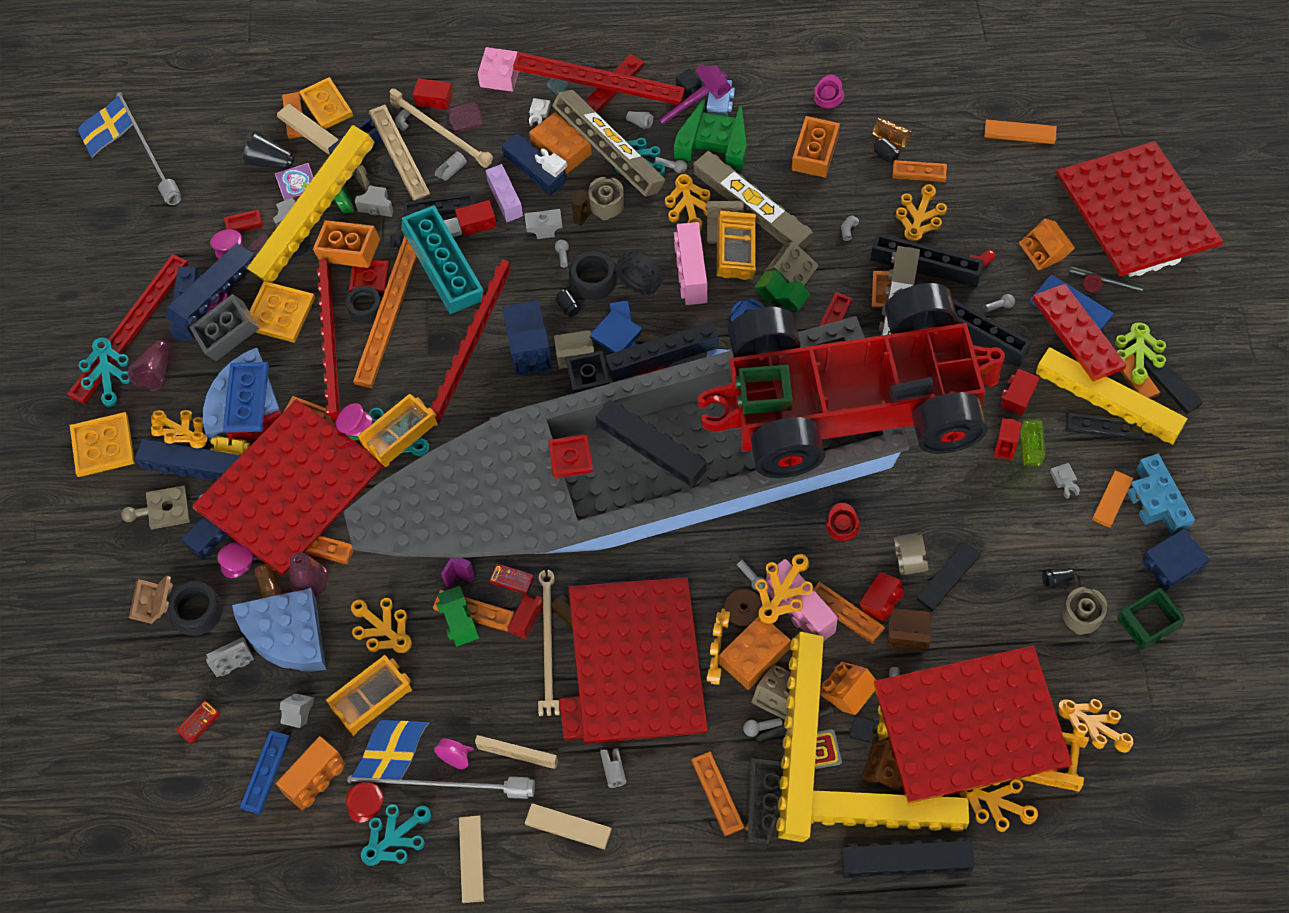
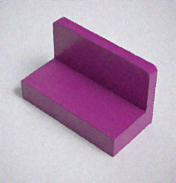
[441,557,475,589]

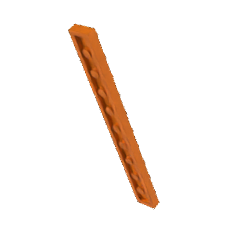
[353,236,417,388]

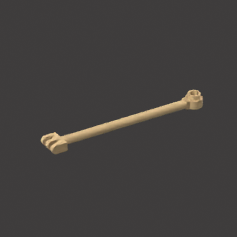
[390,89,493,168]
[538,570,560,716]

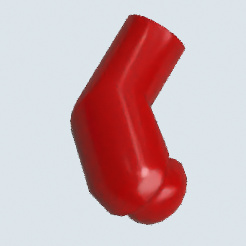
[970,250,995,267]

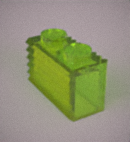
[1020,420,1046,466]

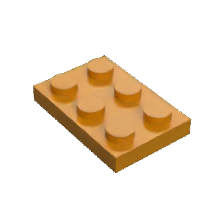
[299,77,353,129]

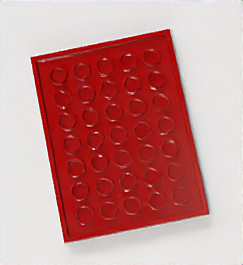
[1056,141,1223,276]
[193,399,385,576]
[568,577,708,744]
[873,645,1073,804]

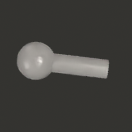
[654,157,687,173]
[555,239,569,268]
[983,294,1015,312]
[737,559,766,592]
[743,718,782,737]

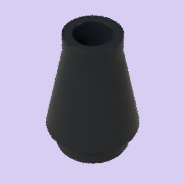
[1042,568,1074,588]

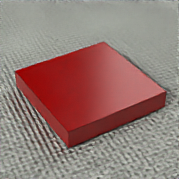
[349,260,390,294]
[548,434,593,478]

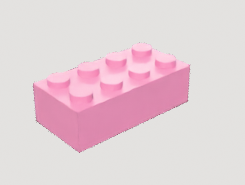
[674,222,707,305]
[766,559,838,642]

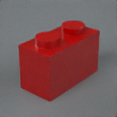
[413,78,453,110]
[455,200,497,236]
[1001,369,1040,416]
[993,419,1022,460]
[859,572,905,622]

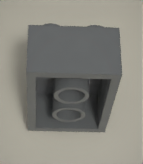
[189,294,260,361]

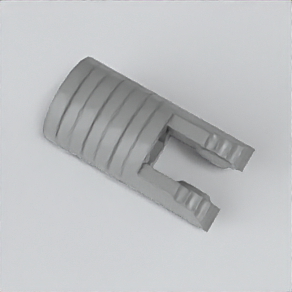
[435,151,467,181]
[600,748,626,788]

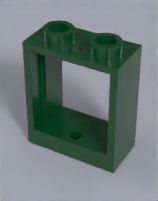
[735,365,793,414]
[1117,588,1185,651]

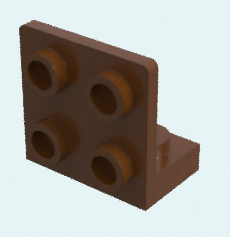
[887,608,931,651]
[861,740,905,795]

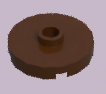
[724,589,763,629]

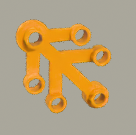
[665,174,710,231]
[896,184,947,243]
[151,410,208,448]
[755,554,814,624]
[351,598,412,653]
[707,609,730,685]
[1058,699,1133,753]
[958,779,1038,832]

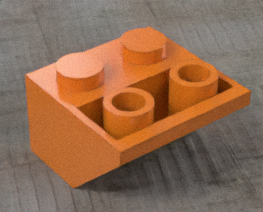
[1019,219,1075,270]
[820,662,876,715]

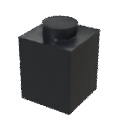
[676,69,702,99]

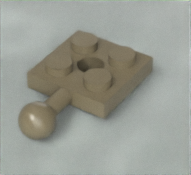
[121,485,190,530]

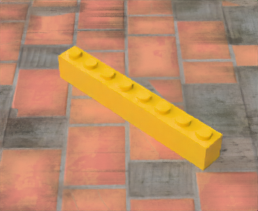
[1036,347,1188,445]
[811,791,969,832]

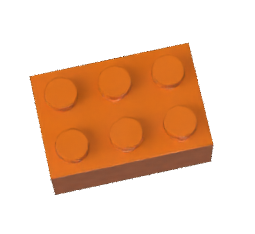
[529,112,592,175]
[792,116,840,178]
[313,220,380,268]
[719,616,791,690]
[276,736,345,811]

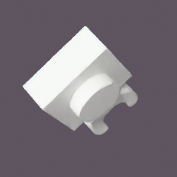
[529,98,551,126]
[535,149,567,177]

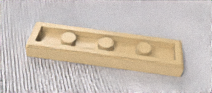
[277,104,339,155]
[475,735,558,769]
[525,804,612,850]
[459,816,484,903]

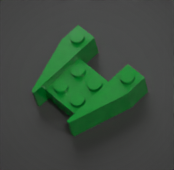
[674,100,747,171]

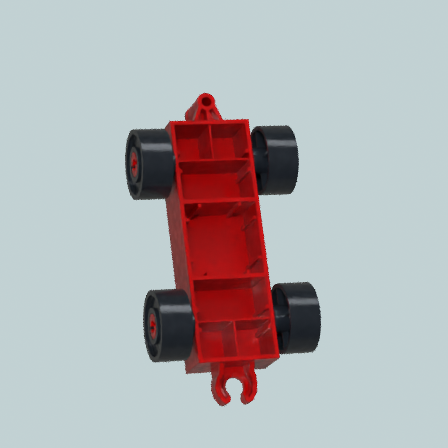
[698,283,1005,478]

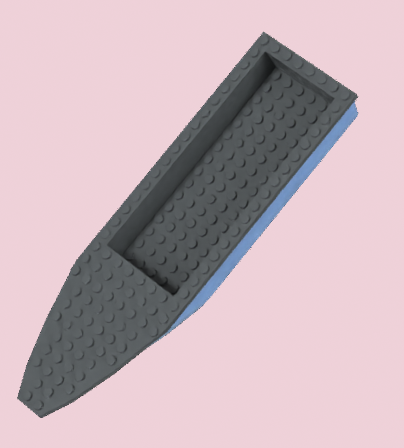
[344,316,910,558]

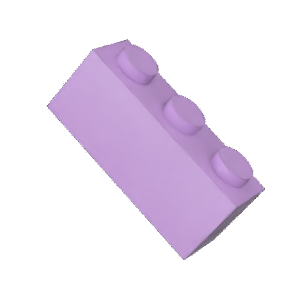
[485,164,523,222]

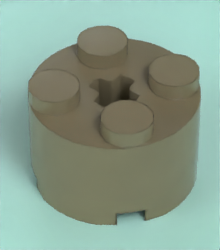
[588,177,624,220]
[894,532,928,575]
[1062,587,1107,635]

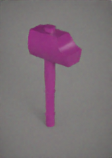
[659,64,732,124]

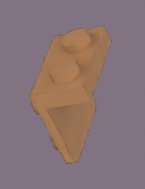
[129,575,172,624]

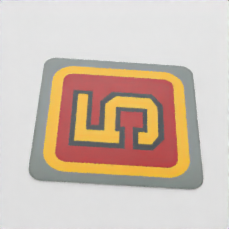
[815,729,842,769]

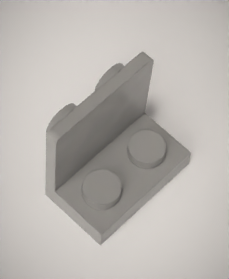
[206,637,254,677]

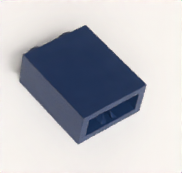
[1142,529,1210,590]

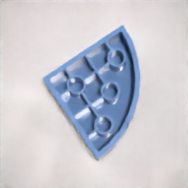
[203,348,281,443]
[232,588,326,672]

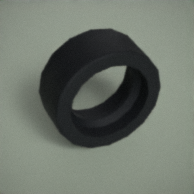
[346,286,381,322]

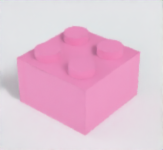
[478,47,519,92]

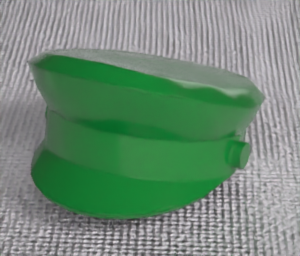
[333,185,355,215]

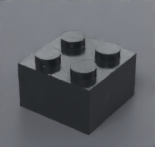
[566,351,610,394]

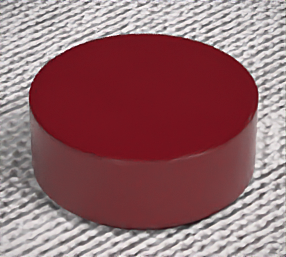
[1083,274,1102,293]

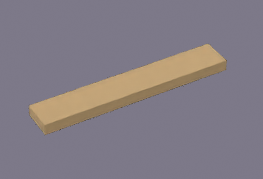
[369,105,430,201]

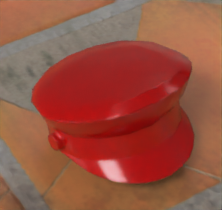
[825,503,860,541]
[345,782,384,822]

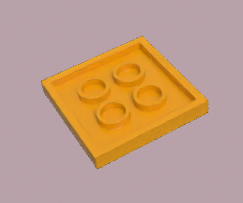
[249,281,315,343]
[70,412,135,477]

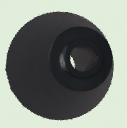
[243,130,294,169]

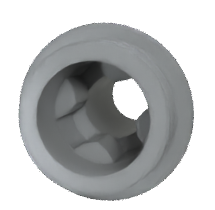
[626,111,653,129]

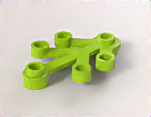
[1115,322,1166,384]

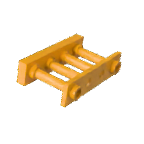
[1019,732,1089,792]

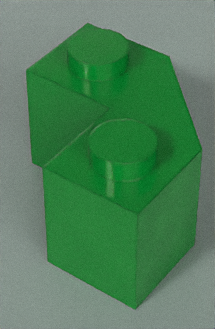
[754,270,810,311]
[436,586,479,647]

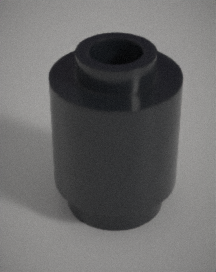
[874,138,900,163]
[556,290,581,317]

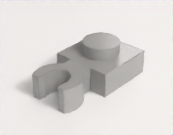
[1050,463,1080,499]

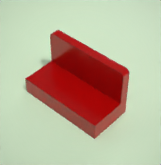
[507,595,543,639]

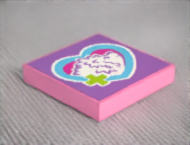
[275,163,314,201]

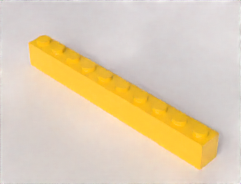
[247,125,375,283]
[776,632,824,842]

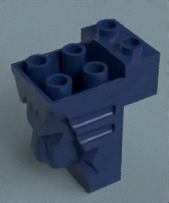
[502,300,552,376]

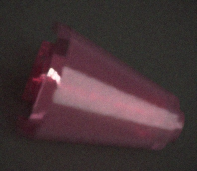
[127,340,171,391]
[289,552,328,597]

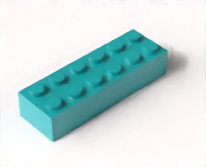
[402,205,483,314]

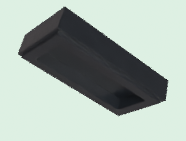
[890,377,933,402]

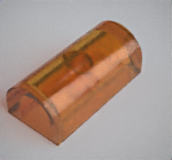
[873,117,913,147]
[254,564,281,599]

